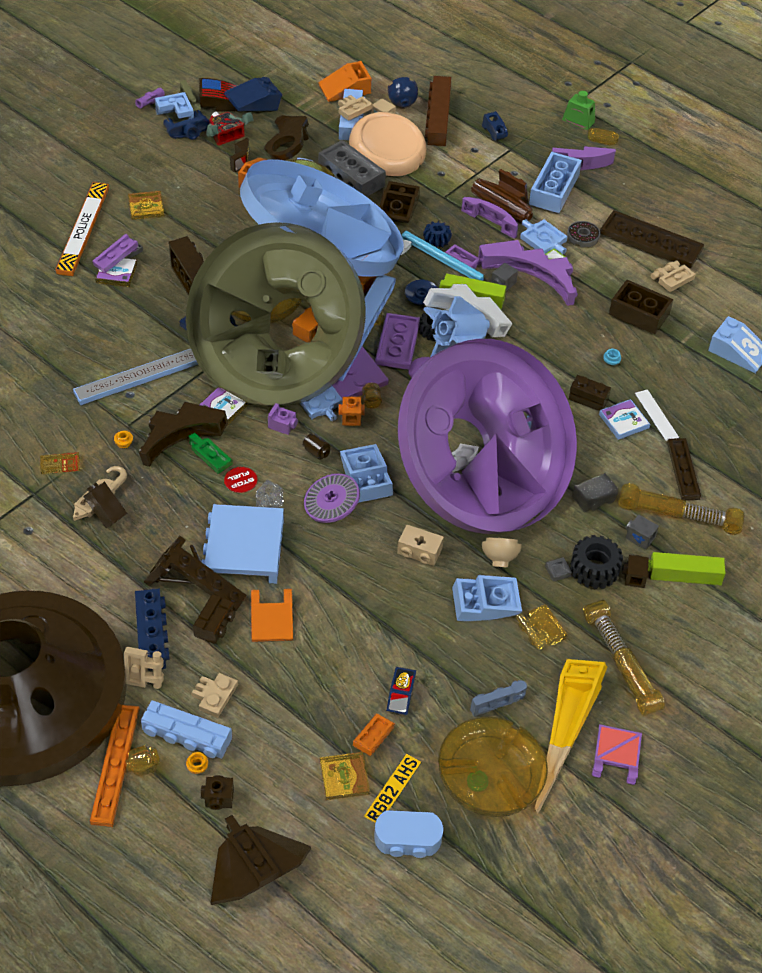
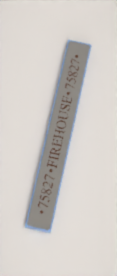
[73,349,198,405]

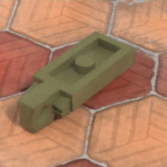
[180,80,201,113]

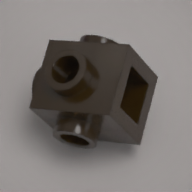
[201,775,234,810]

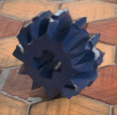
[423,221,452,248]

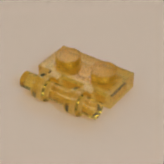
[516,604,567,650]

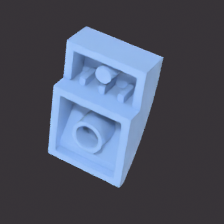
[340,444,393,503]
[452,575,522,621]

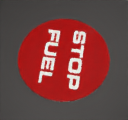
[224,467,257,493]

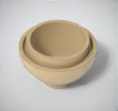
[482,538,522,567]

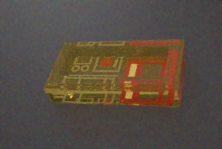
[40,452,80,474]

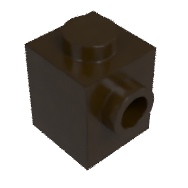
[622,555,649,588]

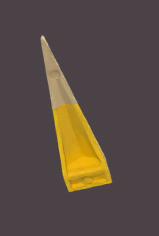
[535,659,608,814]

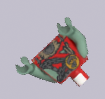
[206,112,254,146]

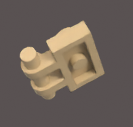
[651,261,696,292]
[124,647,164,689]

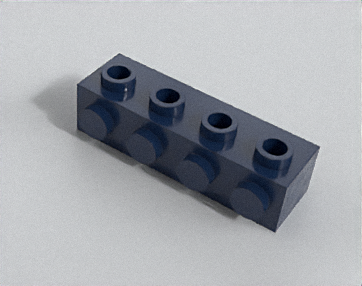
[135,588,170,671]

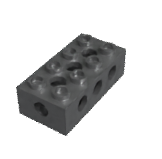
[318,140,386,197]

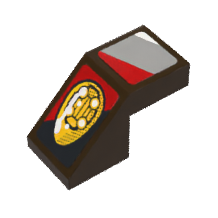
[230,138,249,173]

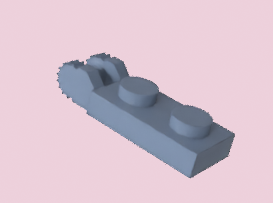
[470,680,527,716]

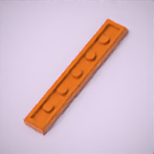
[90,705,140,827]

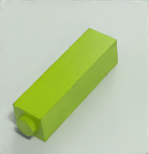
[439,273,506,310]
[648,552,726,585]

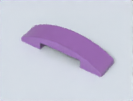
[461,197,518,239]

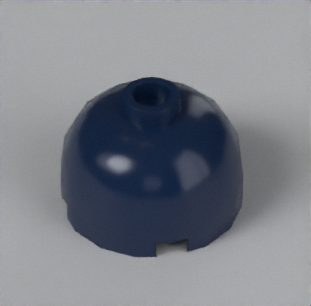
[387,77,418,108]

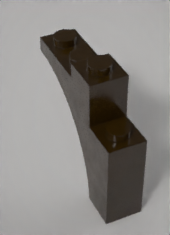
[139,402,228,467]

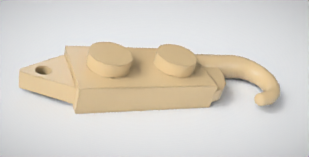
[73,466,127,521]

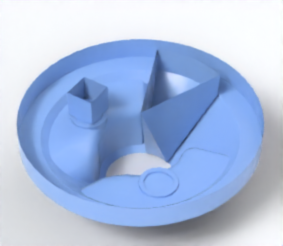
[240,160,404,277]

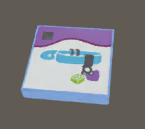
[599,399,650,440]

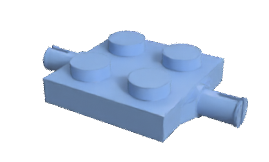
[520,219,568,254]
[300,386,342,421]

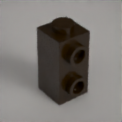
[83,481,128,528]

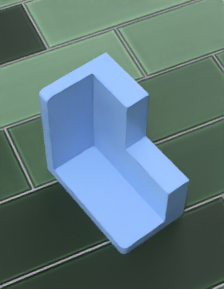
[155,92,194,119]

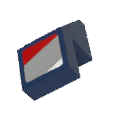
[386,666,417,715]

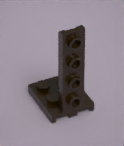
[144,535,247,611]

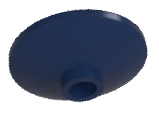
[405,280,438,305]

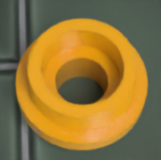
[114,431,133,448]
[186,752,208,774]

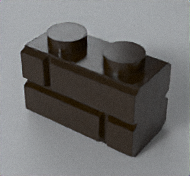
[568,375,611,411]
[193,594,236,644]

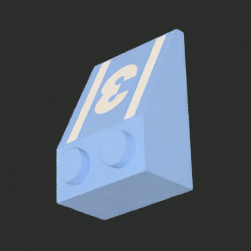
[708,316,762,374]

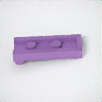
[92,234,139,273]

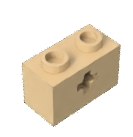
[397,525,444,566]

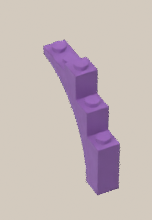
[478,240,577,306]

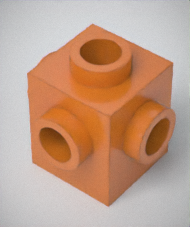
[339,396,365,426]

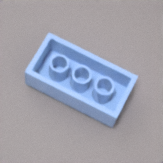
[529,152,582,213]

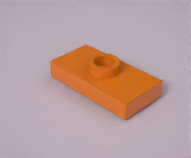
[353,713,395,756]

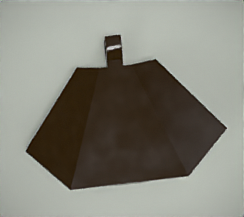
[210,815,311,905]

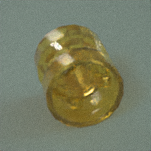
[362,383,382,408]

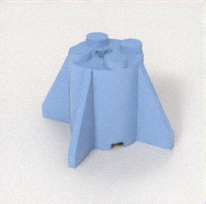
[424,296,490,357]

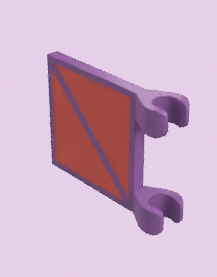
[592,724,642,785]

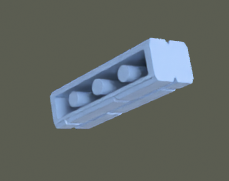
[141,700,232,759]

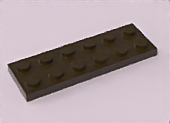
[600,210,704,269]

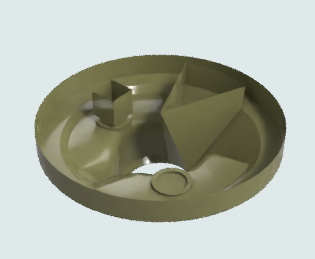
[186,222,366,407]

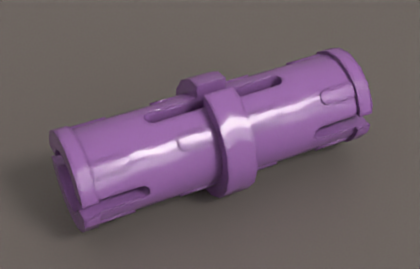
[135,88,165,109]

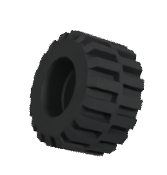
[570,535,623,589]

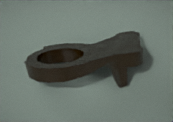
[264,115,309,161]

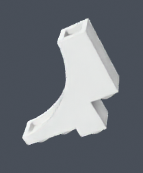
[423,284,512,337]

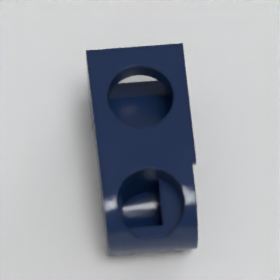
[482,111,508,141]

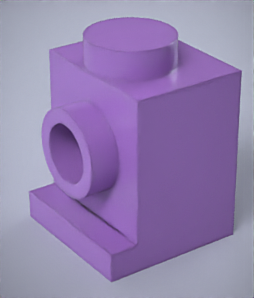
[268,403,298,435]

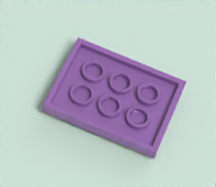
[332,346,388,399]

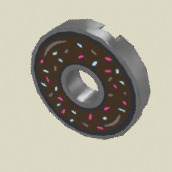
[567,221,600,247]

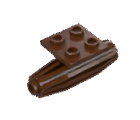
[471,169,533,222]

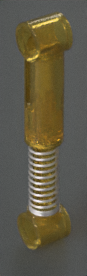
[618,483,745,535]
[583,599,665,716]

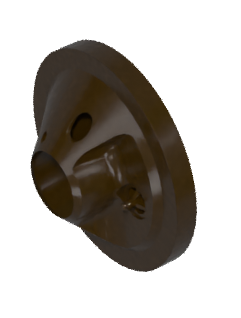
[0,590,127,786]

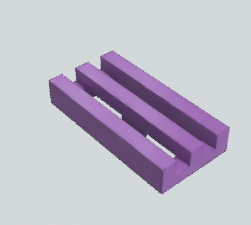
[445,244,481,269]

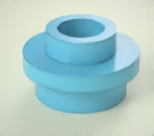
[603,349,621,365]

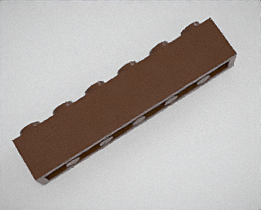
[425,76,452,146]

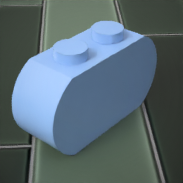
[374,810,443,858]

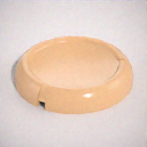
[349,112,427,176]

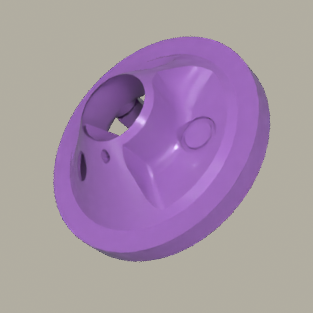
[398,339,577,534]

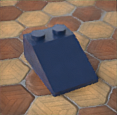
[224,77,282,111]

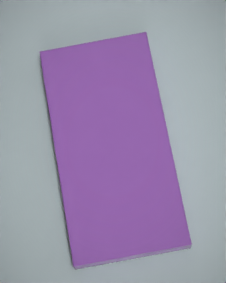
[375,313,420,370]

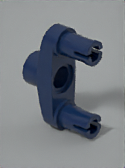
[163,110,210,140]

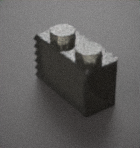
[572,473,619,512]

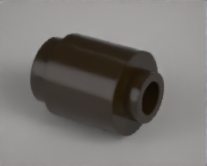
[302,434,330,460]

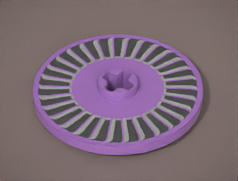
[304,474,360,523]

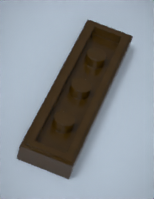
[667,438,701,501]

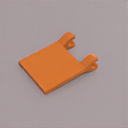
[251,589,293,642]

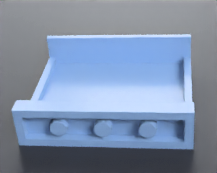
[201,504,284,584]

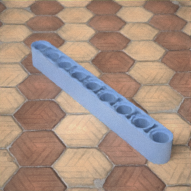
[338,275,396,381]

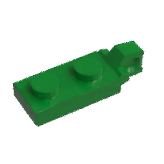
[189,432,233,474]

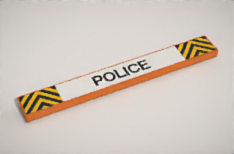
[56,182,109,276]

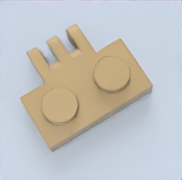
[338,95,373,121]
[191,673,238,718]

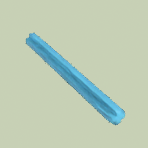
[402,231,484,281]

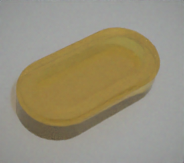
[587,128,619,145]

